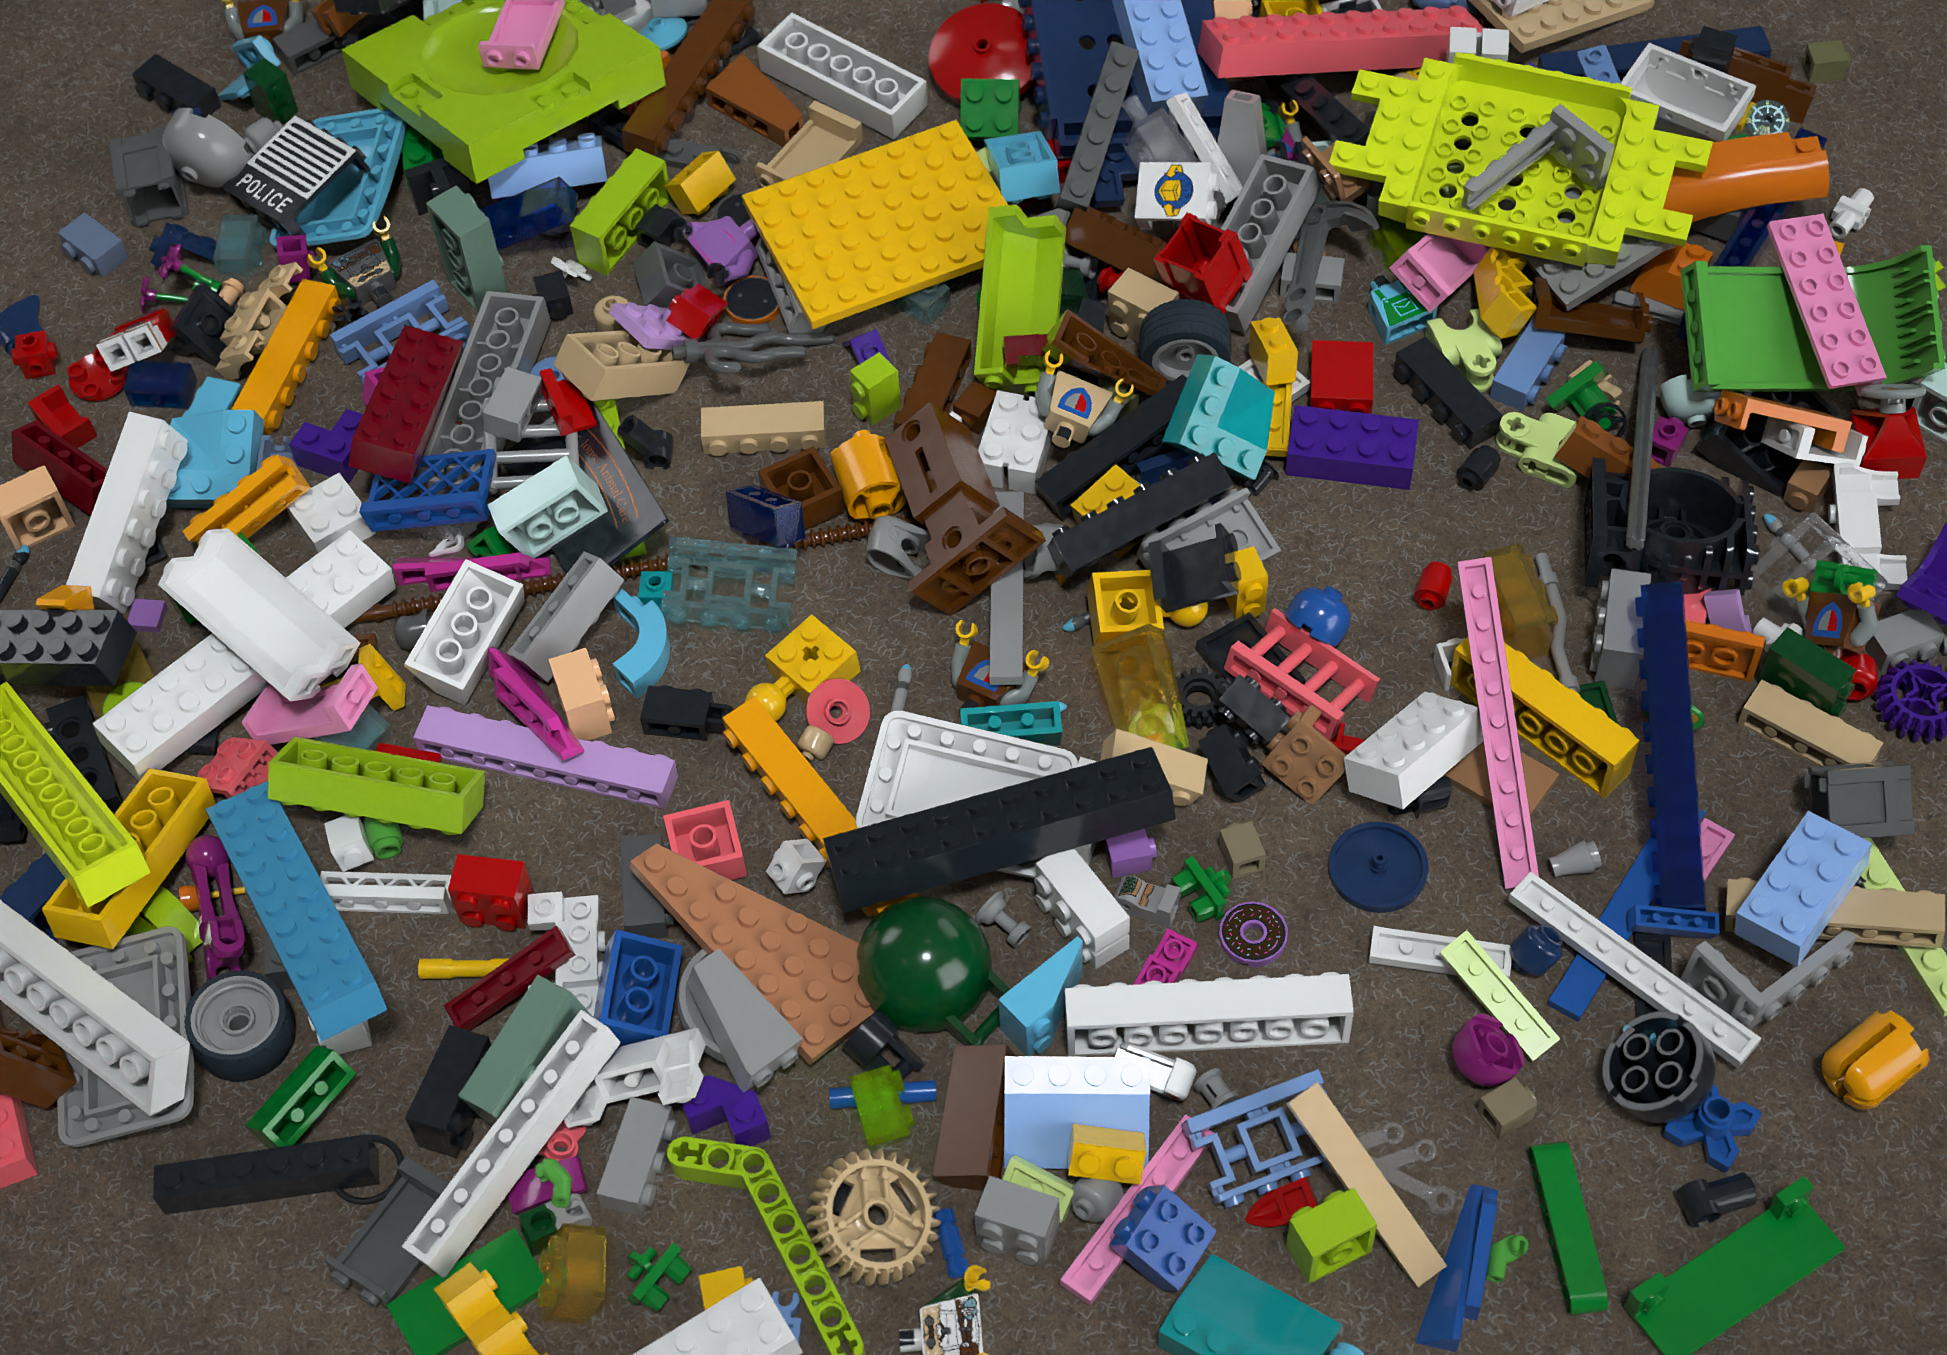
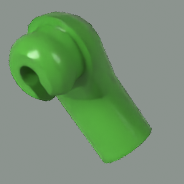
[535,1158,572,1208]
[1486,1235,1529,1283]

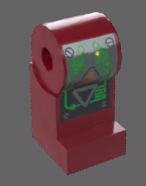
[1002,334,1058,375]

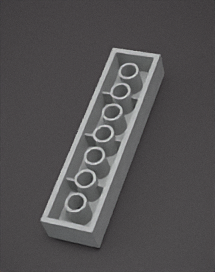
[415,291,551,495]

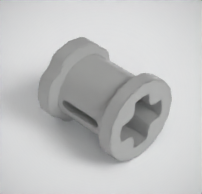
[1194,1068,1240,1110]

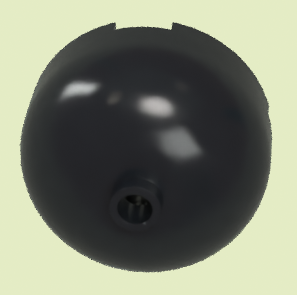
[1603,1011,1716,1123]

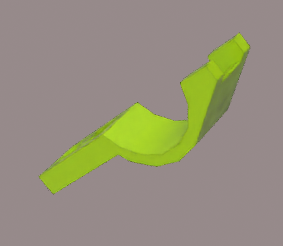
[139,886,202,965]

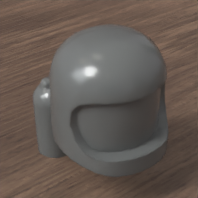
[394,608,431,650]

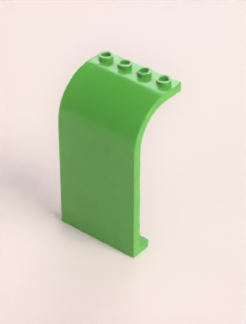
[1681,245,1946,392]

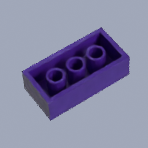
[1285,405,1419,490]

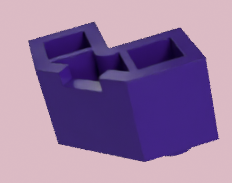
[680,1075,771,1146]

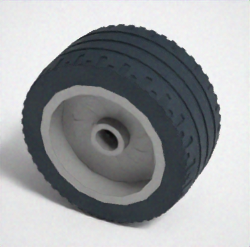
[1139,299,1232,385]

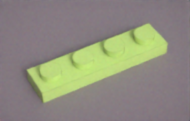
[1439,930,1560,1062]

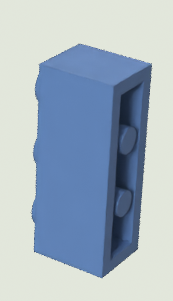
[1490,320,1567,412]

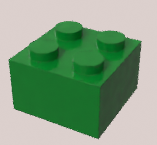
[960,79,1020,141]

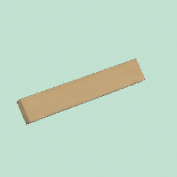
[1286,1082,1447,1287]

